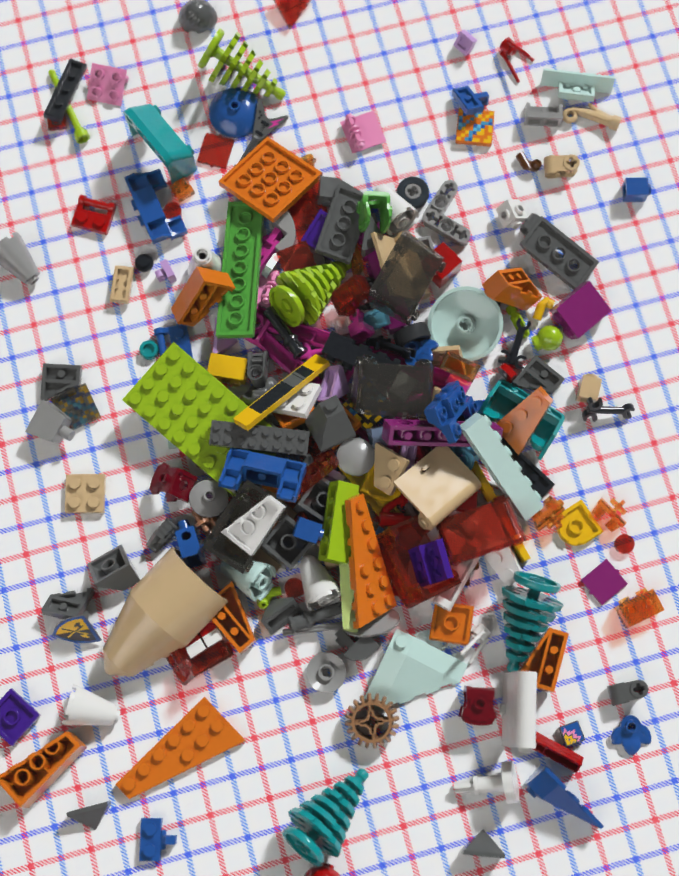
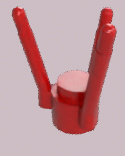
[499,37,534,83]

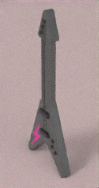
[233,98,288,167]

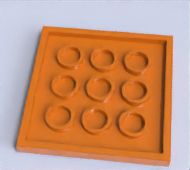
[218,136,322,223]

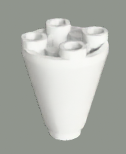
[188,247,222,278]

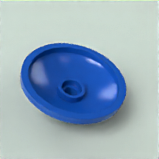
[209,87,259,138]

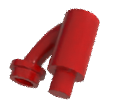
[379,493,411,526]

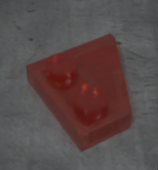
[273,0,311,29]

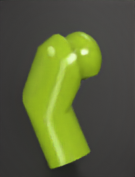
[257,586,282,609]

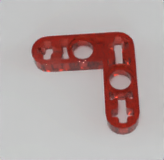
[299,437,339,495]

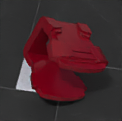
[149,462,198,503]
[458,685,497,726]

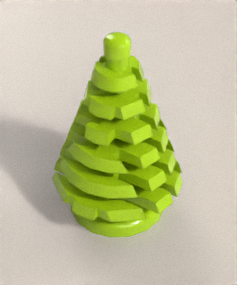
[197,28,286,100]
[269,261,352,327]

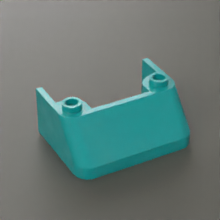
[123,104,197,186]
[478,379,565,460]

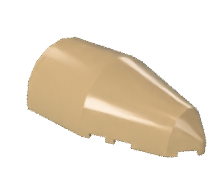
[103,546,228,677]

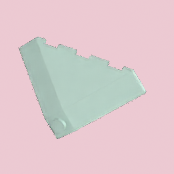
[364,628,468,711]

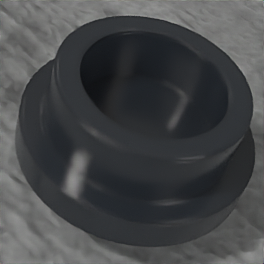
[135,254,154,272]

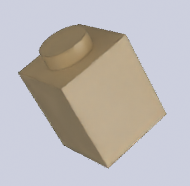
[575,374,602,404]

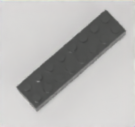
[209,420,310,457]

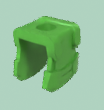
[356,191,392,234]

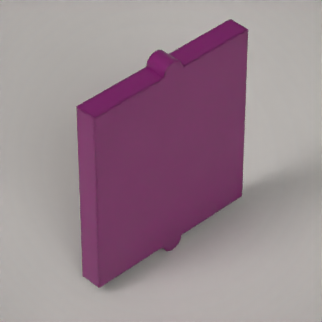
[580,559,628,606]

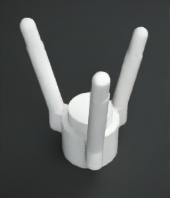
[441,623,491,665]

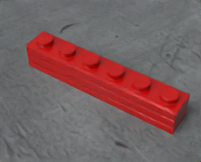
[533,732,584,773]

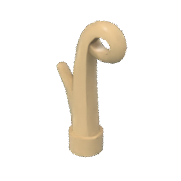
[563,103,622,131]

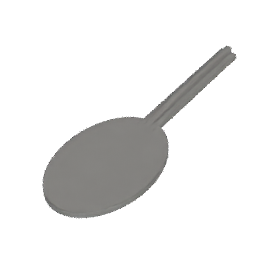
[282,609,400,637]

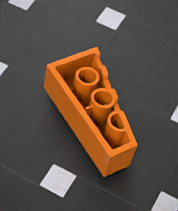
[0,731,87,808]

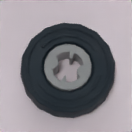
[397,176,429,209]

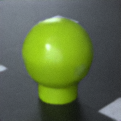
[531,325,563,351]

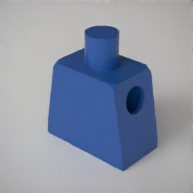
[175,519,207,569]

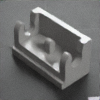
[524,102,563,127]

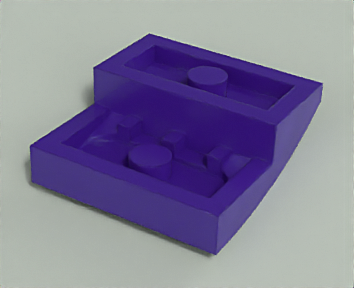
[408,538,453,588]

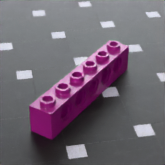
[382,419,503,447]

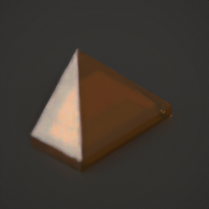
[438,351,480,383]

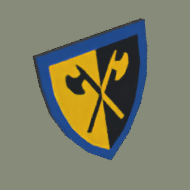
[52,610,102,643]

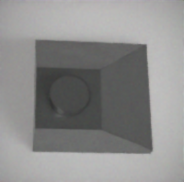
[305,395,356,453]
[87,544,140,591]

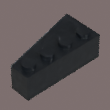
[322,331,401,387]

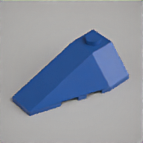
[524,765,604,829]

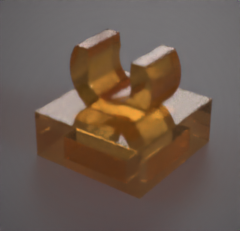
[169,176,195,203]

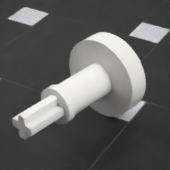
[454,760,519,804]

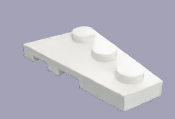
[221,495,286,556]

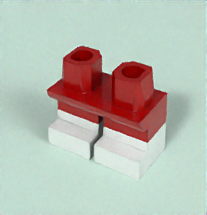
[185,620,224,659]

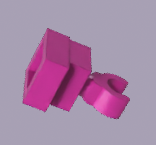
[348,309,375,343]

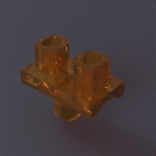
[531,496,565,532]
[592,497,627,532]

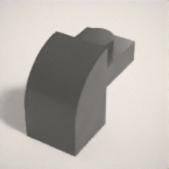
[335,628,380,661]

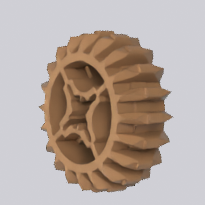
[345,693,399,749]

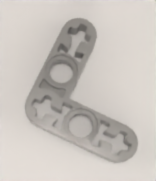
[422,180,471,246]

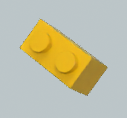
[207,353,248,387]

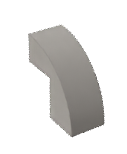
[271,211,296,262]

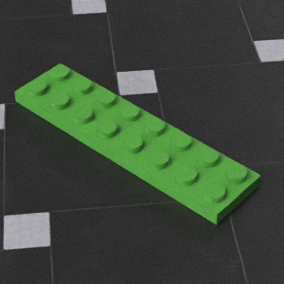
[215,201,264,339]

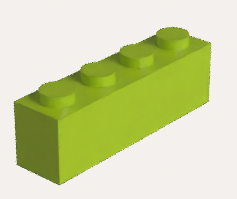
[318,480,359,565]

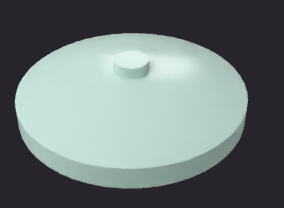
[427,286,504,362]

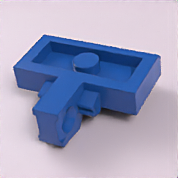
[451,86,490,115]
[139,818,177,861]

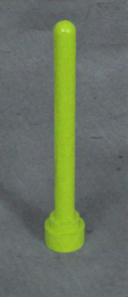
[48,69,90,144]

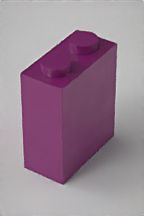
[549,281,612,340]

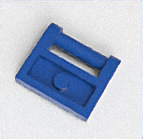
[153,324,193,358]

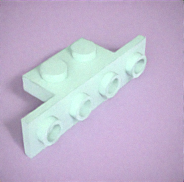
[540,68,615,102]

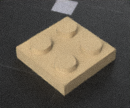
[65,474,106,514]

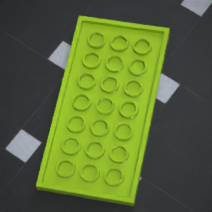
[122,342,276,502]

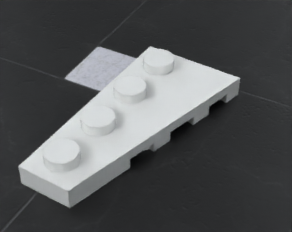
[460,501,523,586]

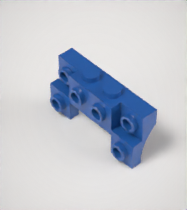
[124,168,188,245]
[424,380,478,444]
[218,447,307,503]

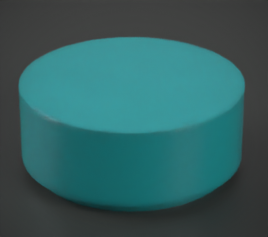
[139,340,159,360]

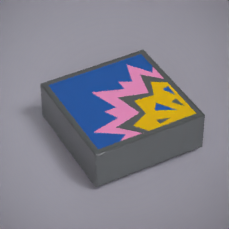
[558,720,585,747]

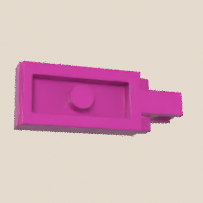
[260,227,283,273]

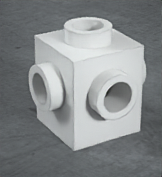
[496,199,528,229]

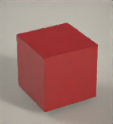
[422,242,463,288]

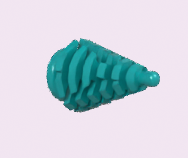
[502,571,564,672]
[282,768,369,866]

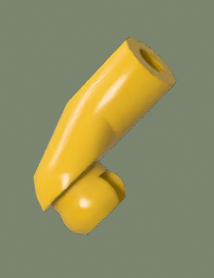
[532,297,555,321]

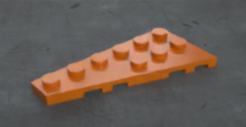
[345,494,397,629]
[115,697,246,799]

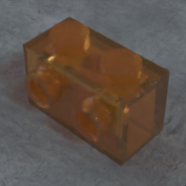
[614,588,665,629]

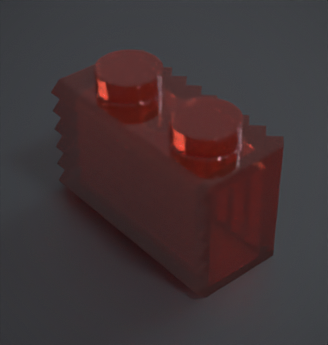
[330,274,373,316]

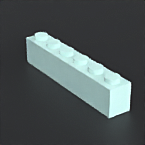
[460,412,544,521]

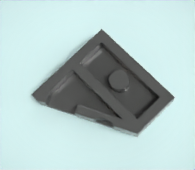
[512,355,565,394]
[40,363,82,400]
[41,588,95,619]

